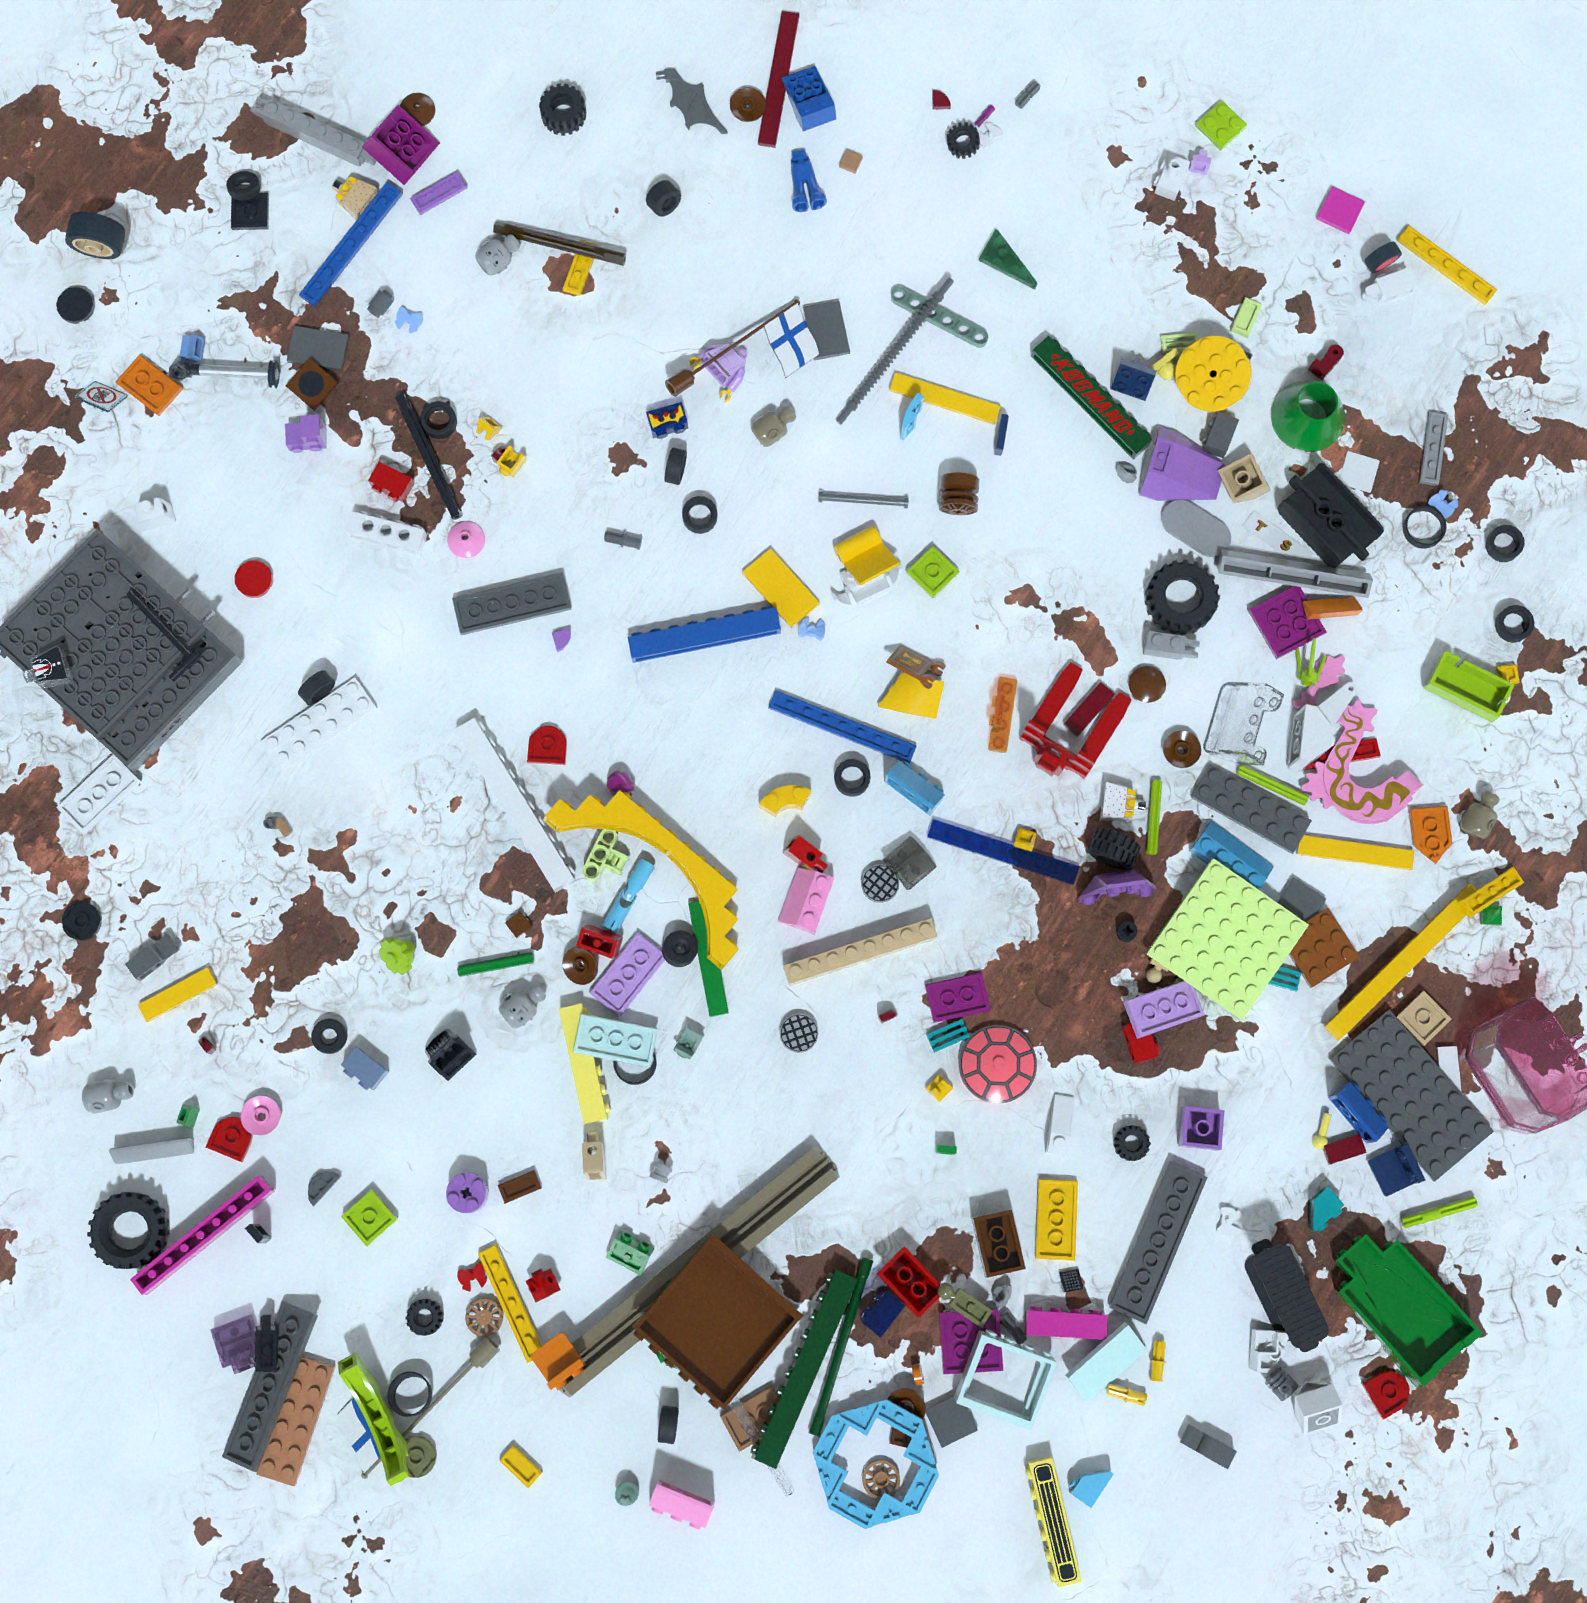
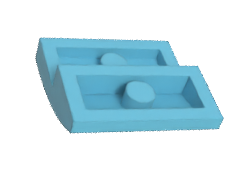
[900,392,924,441]

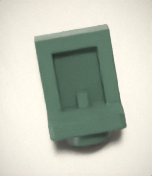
[673,1025,705,1059]

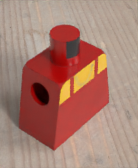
[783,835,828,873]

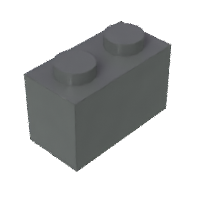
[1202,412,1239,458]

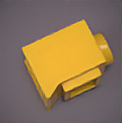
[496,445,526,478]

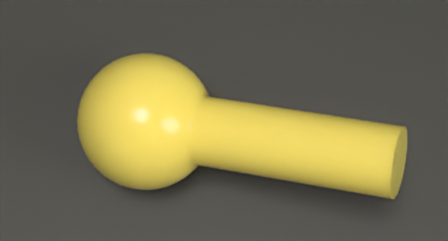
[1312,1112,1332,1150]

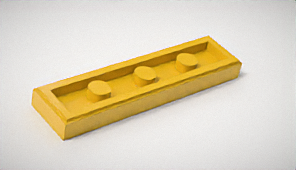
[1458,867,1524,918]
[138,967,218,1022]

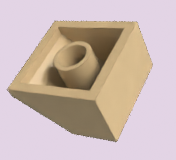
[1218,453,1271,504]

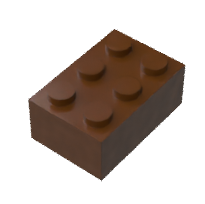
[971,1210,1026,1278]

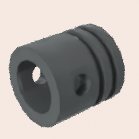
[1264,1367,1299,1402]

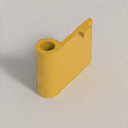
[833,525,900,586]

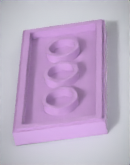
[589,932,665,1017]
[1123,981,1205,1039]

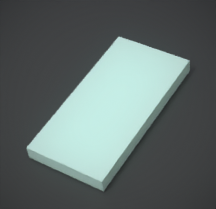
[573,1013,658,1068]
[1065,1322,1147,1403]

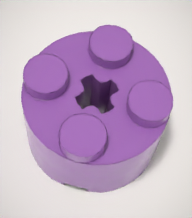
[446,1173,489,1213]

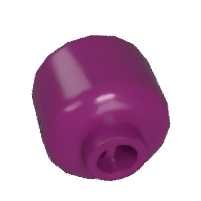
[606,770,635,797]

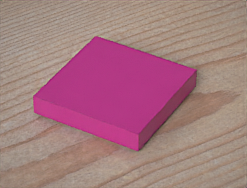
[1316,186,1366,234]

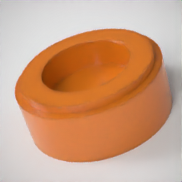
[912,1364,924,1386]

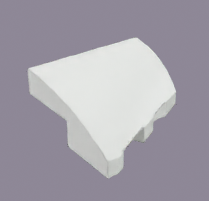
[1249,1329,1289,1373]

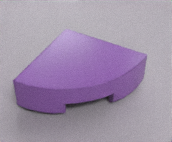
[552,628,571,652]

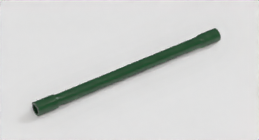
[808,1257,873,1437]

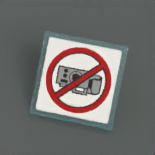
[75,381,128,413]

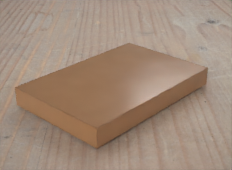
[720,1385,777,1452]

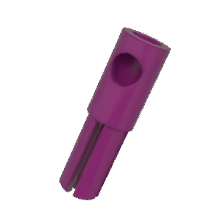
[975,105,995,127]

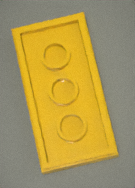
[742,548,820,629]
[1035,1178,1078,1261]

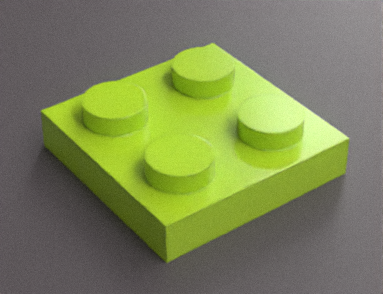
[1195,100,1247,151]
[906,546,960,599]
[341,1190,398,1247]

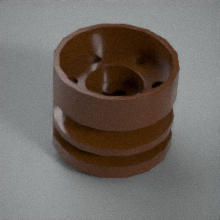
[939,472,980,515]

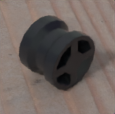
[1116,921,1138,942]

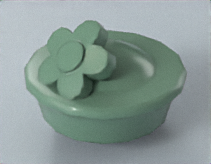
[615,1482,639,1506]

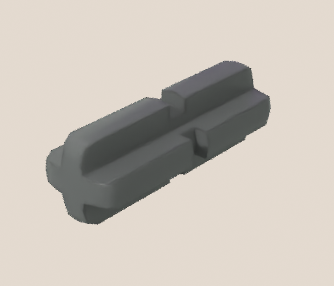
[1015,81,1041,109]
[1000,1312,1027,1345]

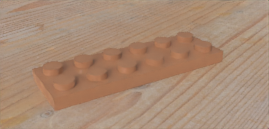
[256,1357,335,1487]

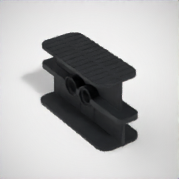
[1278,463,1384,568]
[1245,1239,1329,1352]

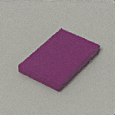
[925,972,990,1023]

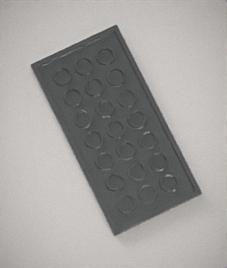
[1329,1009,1494,1182]

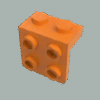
[531,1333,586,1391]

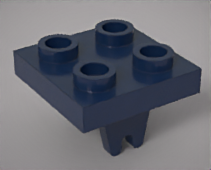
[1111,357,1157,401]

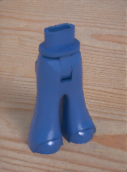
[791,150,827,212]

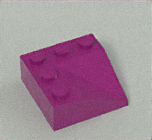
[362,105,440,185]

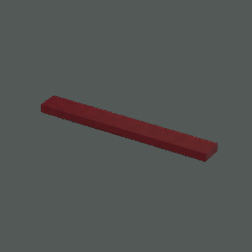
[758,11,800,148]

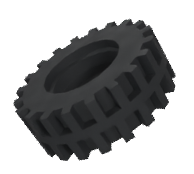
[1144,559,1220,635]
[87,1192,170,1269]

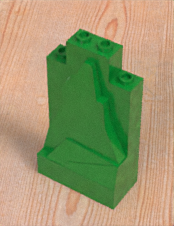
[1334,1234,1483,1388]

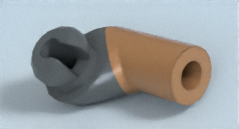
[263,817,292,837]

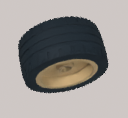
[65,212,125,259]

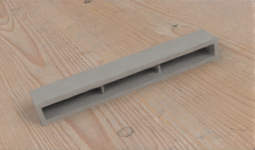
[1217,549,1373,598]

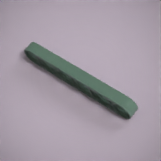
[891,286,989,348]

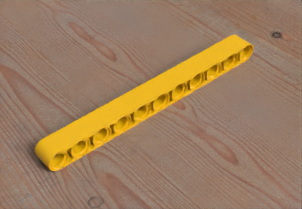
[1324,883,1477,1041]

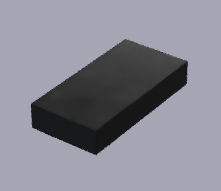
[244,1224,271,1244]

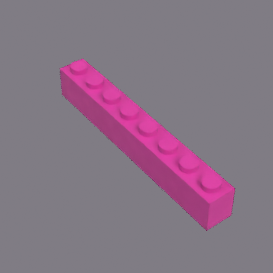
[130,1176,275,1295]

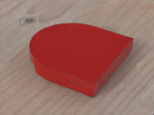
[527,725,567,765]
[205,1117,253,1162]
[1361,1371,1410,1420]

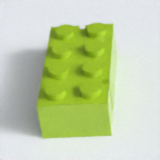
[1423,650,1514,723]

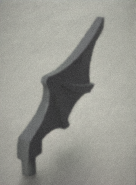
[656,69,728,134]

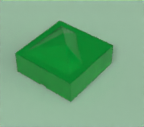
[1480,905,1502,926]

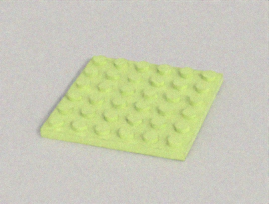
[1145,858,1309,1020]

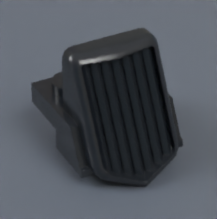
[424,1029,477,1081]

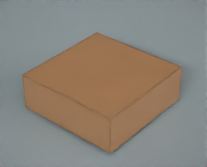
[839,149,863,174]

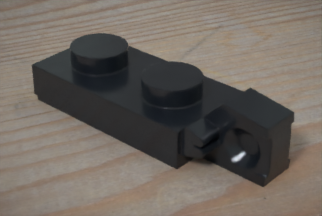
[255,1315,277,1372]

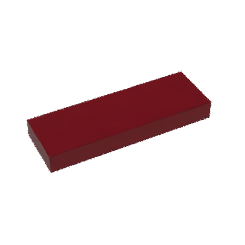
[1063,682,1115,737]

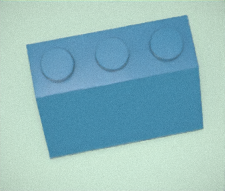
[884,761,945,816]

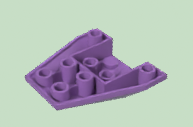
[1139,427,1226,501]
[1077,870,1157,905]

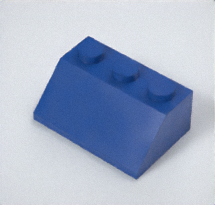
[1328,1082,1389,1144]

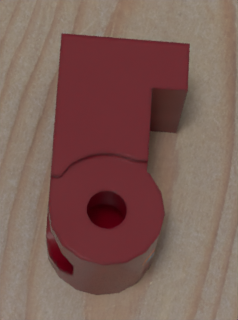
[1308,344,1344,381]

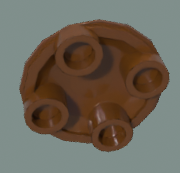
[1129,666,1166,703]

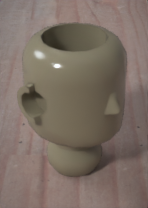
[751,406,796,447]
[1460,791,1500,839]

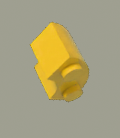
[759,785,812,817]

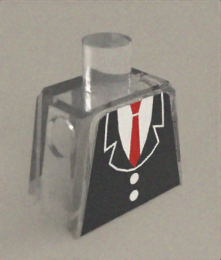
[23,645,74,688]

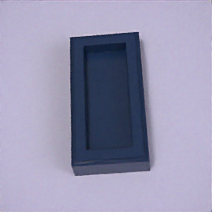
[994,414,1009,456]

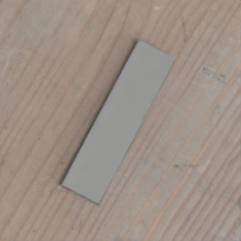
[1419,411,1449,486]

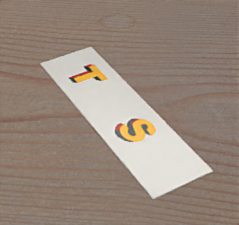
[1242,510,1313,563]

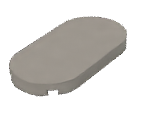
[1162,500,1231,557]

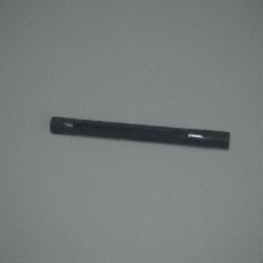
[395,393,463,520]

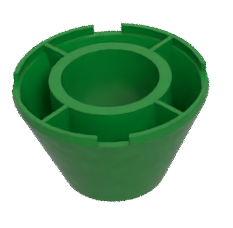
[1271,381,1346,452]

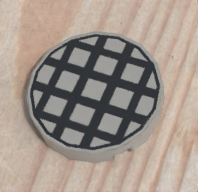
[861,864,899,903]
[780,1014,819,1053]

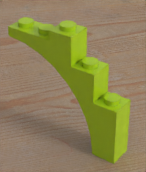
[337,1353,409,1486]

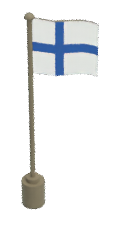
[337,1336,500,1479]

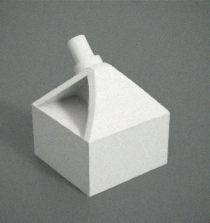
[1294,1371,1343,1436]

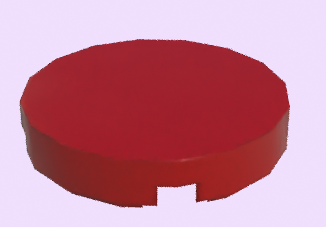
[235,560,273,598]

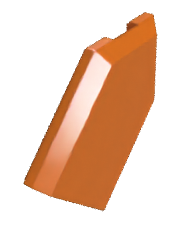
[1409,806,1453,864]

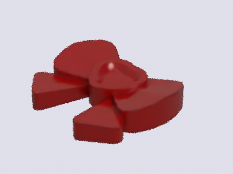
[457,1263,487,1292]

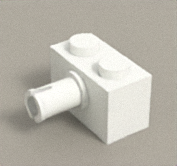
[1154,154,1190,201]

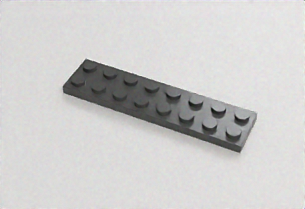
[1109,1161,1208,1325]
[222,1302,318,1472]

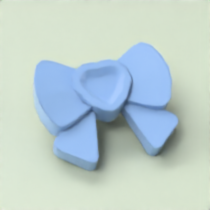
[395,307,423,334]
[1428,490,1458,519]
[798,617,825,641]

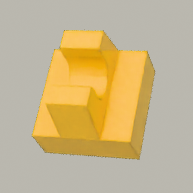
[476,416,502,441]
[925,1074,953,1102]

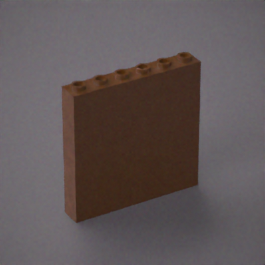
[631,1234,803,1410]

